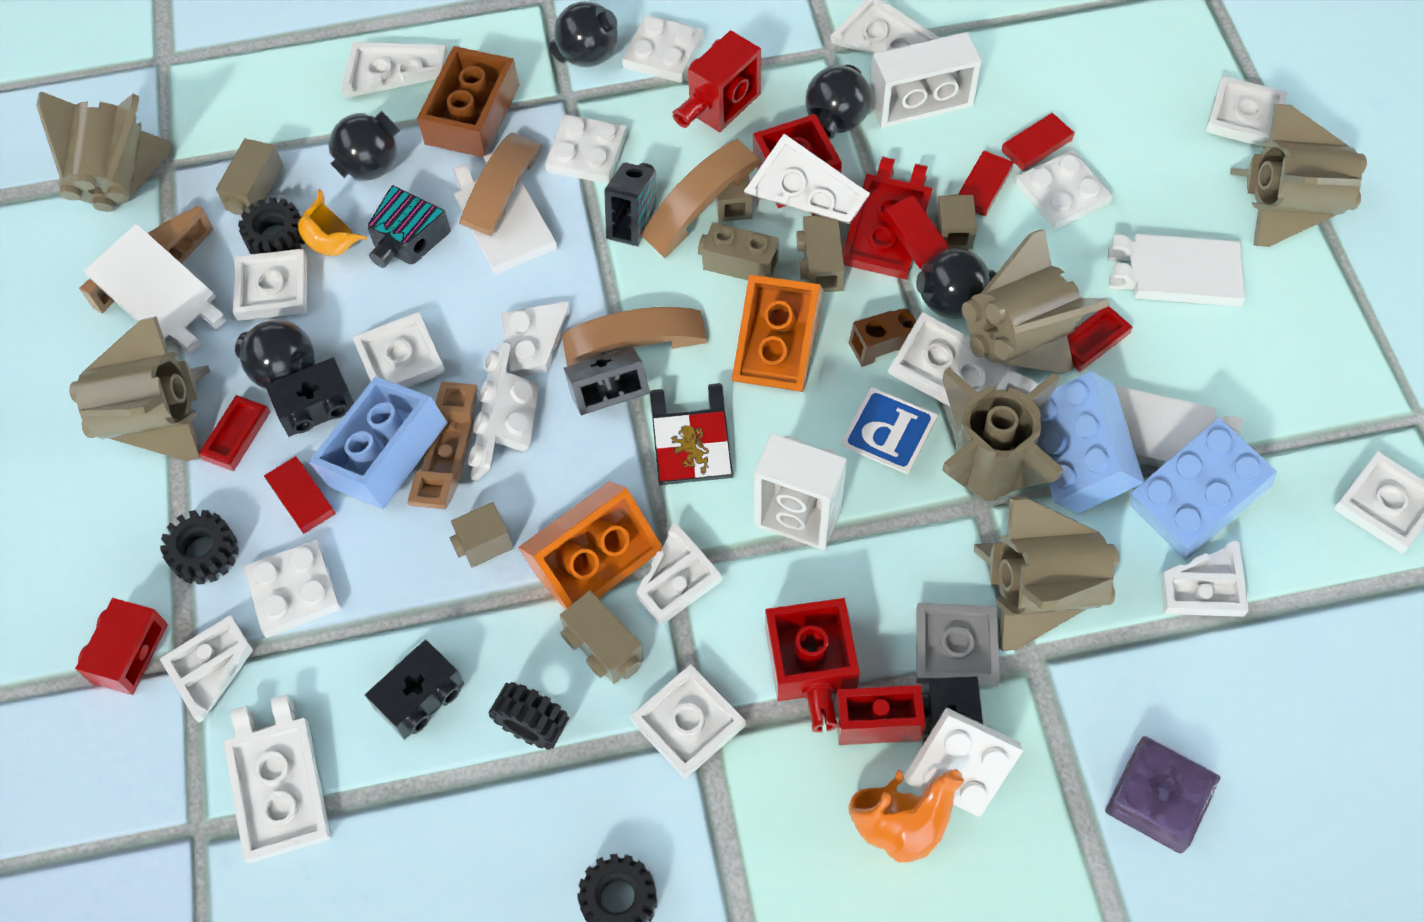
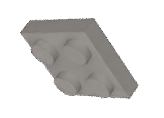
[916,603,1000,687]

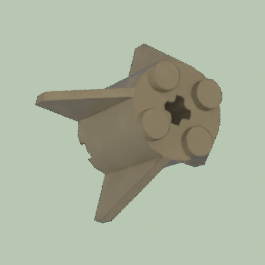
[36,91,171,212]
[1230,104,1367,247]
[962,229,1109,374]
[69,316,210,461]
[942,367,1064,501]
[974,497,1119,651]

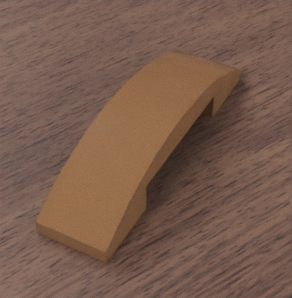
[459,132,542,236]
[641,139,762,258]
[562,307,707,366]
[407,381,478,509]

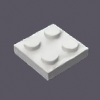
[622,14,704,83]
[1205,76,1288,147]
[545,114,627,184]
[1015,150,1113,231]
[233,249,307,321]
[352,312,446,388]
[1334,451,1424,554]
[243,539,341,638]
[630,664,746,780]
[905,708,1023,817]

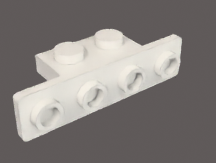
[468,340,539,481]

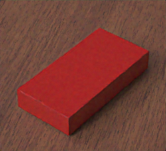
[1001,113,1075,172]
[957,150,1014,217]
[882,195,950,269]
[1067,306,1133,372]
[198,395,271,471]
[264,456,336,534]

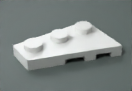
[830,0,940,55]
[341,42,448,99]
[744,134,870,224]

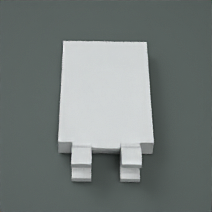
[452,152,557,275]
[83,224,226,355]
[1108,233,1245,307]
[887,312,1038,407]
[1115,385,1243,468]
[223,694,331,864]

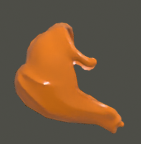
[848,769,964,863]

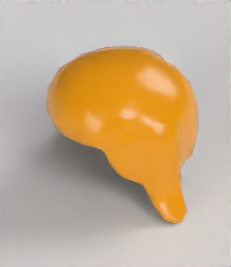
[298,189,367,256]

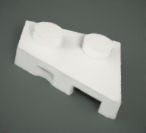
[501,301,570,377]
[636,522,722,626]
[1160,541,1249,617]
[159,615,253,723]

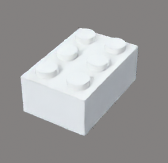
[869,32,982,128]
[754,433,847,551]

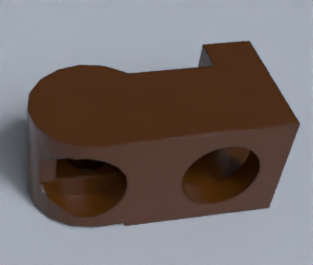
[848,308,916,367]

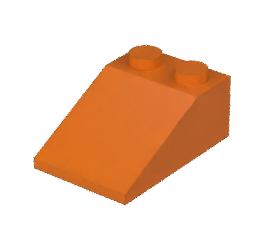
[731,275,824,392]

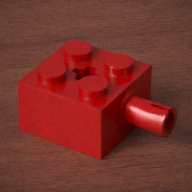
[672,30,761,133]
[753,114,842,216]
[765,598,860,733]

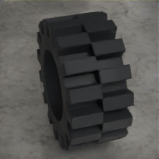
[238,197,305,255]
[160,510,239,585]
[488,682,569,750]
[577,853,657,922]

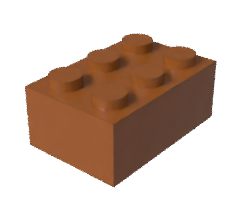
[417,46,519,158]

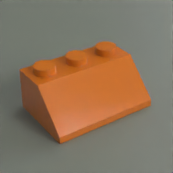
[518,481,663,610]

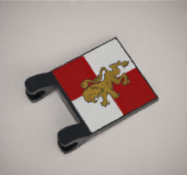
[650,383,733,485]

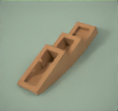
[79,206,214,314]

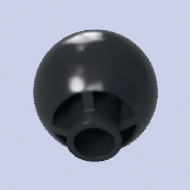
[550,1,618,67]
[805,64,871,139]
[328,111,400,181]
[916,247,996,319]
[235,319,315,389]

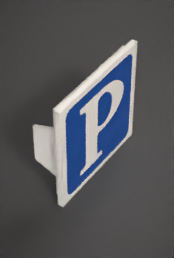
[840,387,938,475]

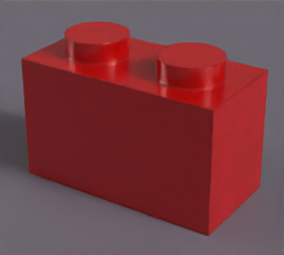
[75,597,168,695]
[835,685,925,745]

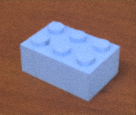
[1038,371,1145,514]
[309,376,448,510]
[1130,418,1277,560]

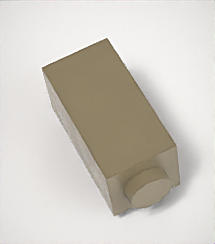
[216,138,284,215]
[796,215,845,292]
[698,222,779,280]
[559,590,644,684]

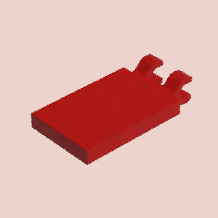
[842,156,933,280]

